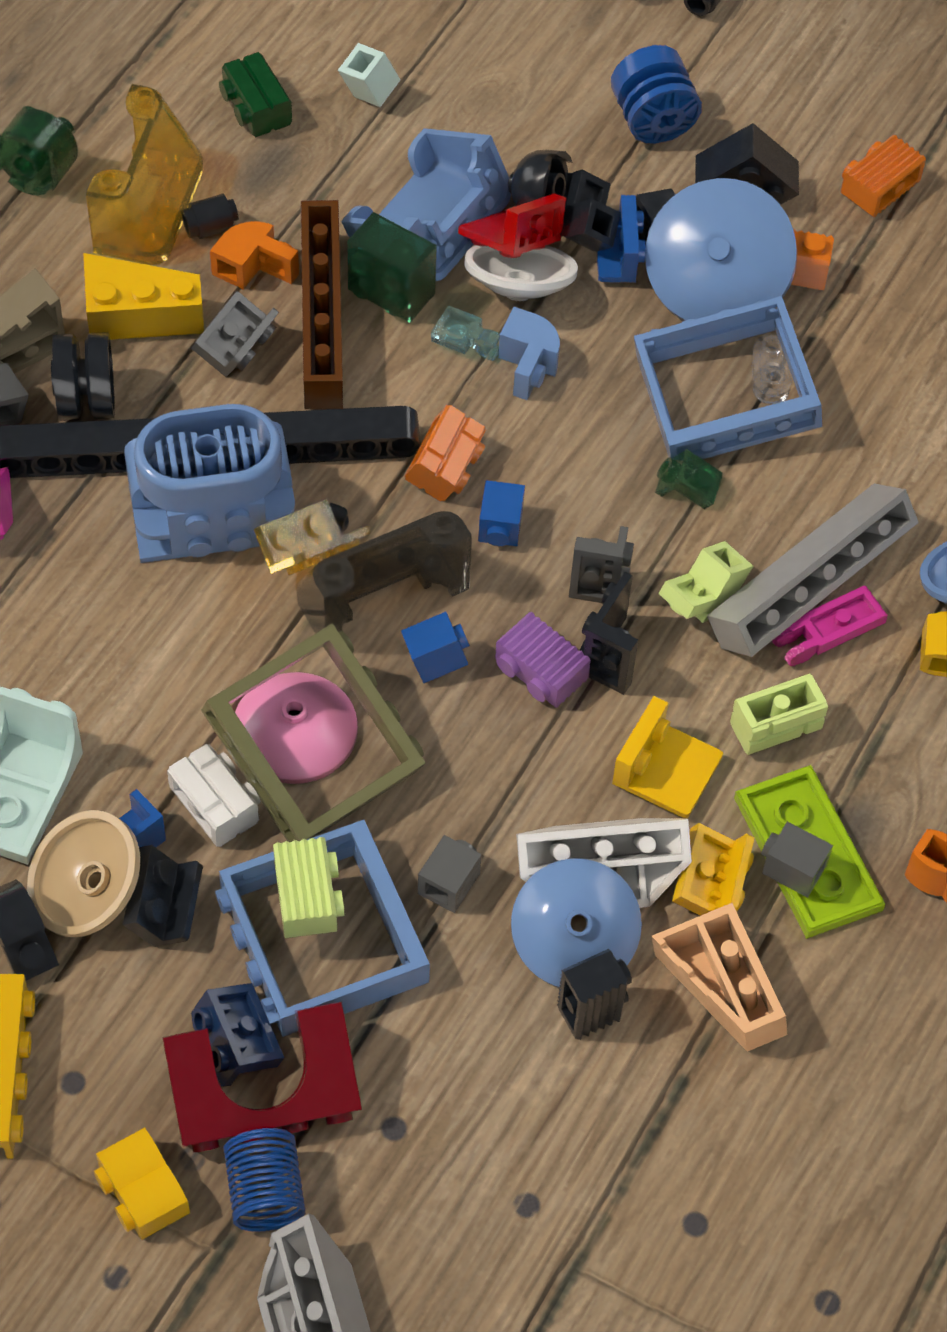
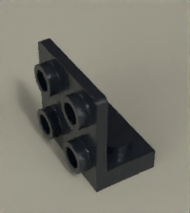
[580,572,638,695]

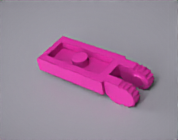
[772,585,888,667]

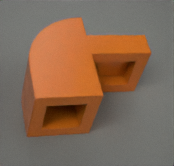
[210,221,299,290]

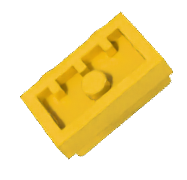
[612,696,723,818]

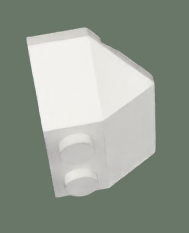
[516,818,692,908]

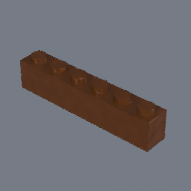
[301,200,343,410]

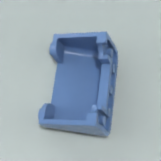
[341,128,511,281]

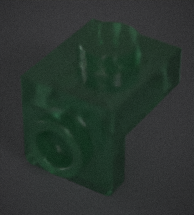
[655,449,723,509]

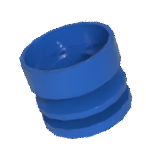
[611,45,702,144]

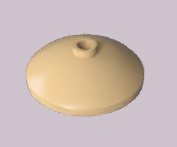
[27,810,140,937]

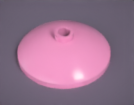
[235,672,357,784]

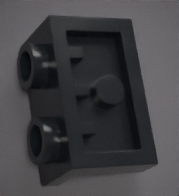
[122,845,203,947]

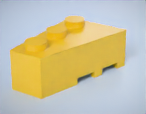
[83,253,204,340]

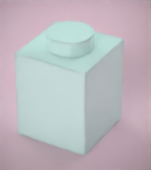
[338,43,400,107]

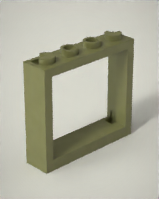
[201,623,426,842]

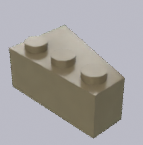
[0,268,65,374]

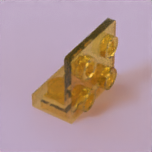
[253,499,371,576]

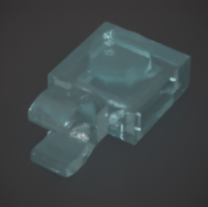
[431,305,500,361]

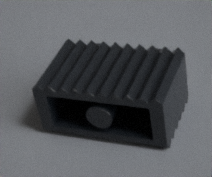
[557,949,632,1040]

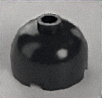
[508,150,573,206]

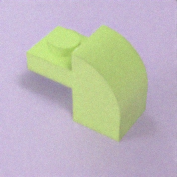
[658,541,753,623]

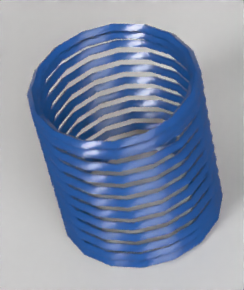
[223,1128,305,1231]

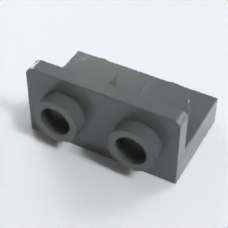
[569,526,634,603]

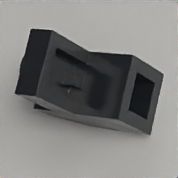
[560,169,621,251]
[0,879,59,981]

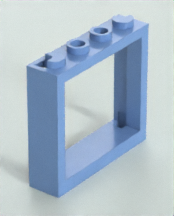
[634,296,822,467]
[215,820,430,1037]

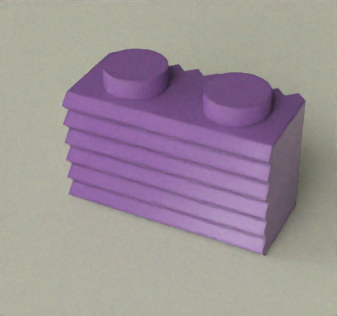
[495,612,591,708]

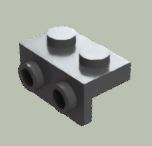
[191,291,279,377]

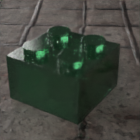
[347,212,437,323]

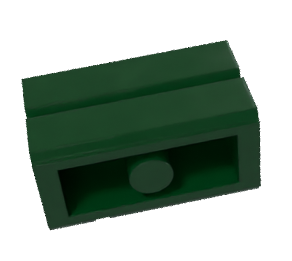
[219,52,292,138]

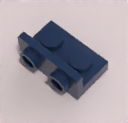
[191,983,285,1087]

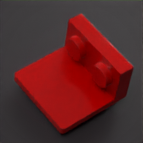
[458,193,566,258]

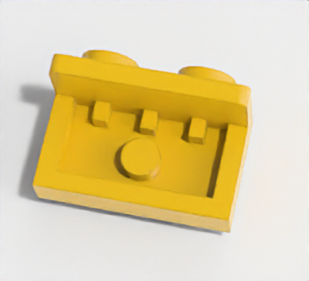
[672,823,754,916]

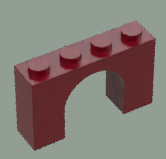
[162,1002,362,1153]

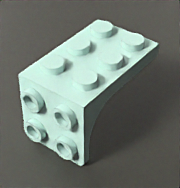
[0,687,83,865]

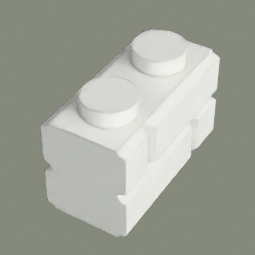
[167,744,260,847]

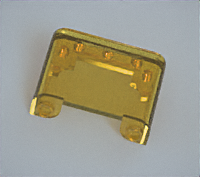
[86,84,203,265]

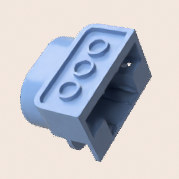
[124,404,299,563]

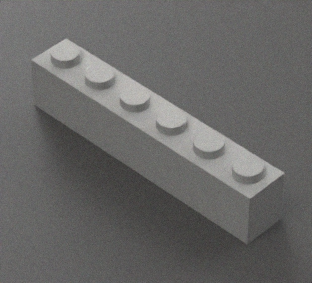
[707,483,919,657]

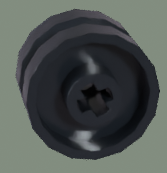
[51,332,115,421]

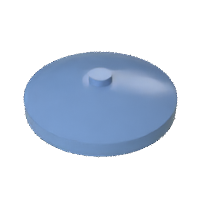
[645,178,797,321]

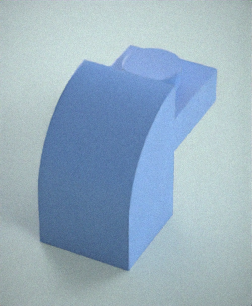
[498,307,560,400]

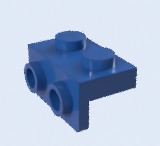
[596,195,646,282]

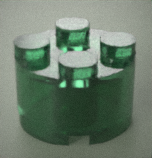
[0,106,78,196]

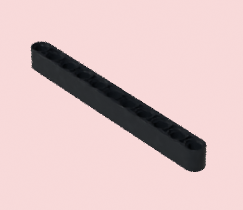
[0,406,421,478]

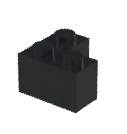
[695,123,799,205]

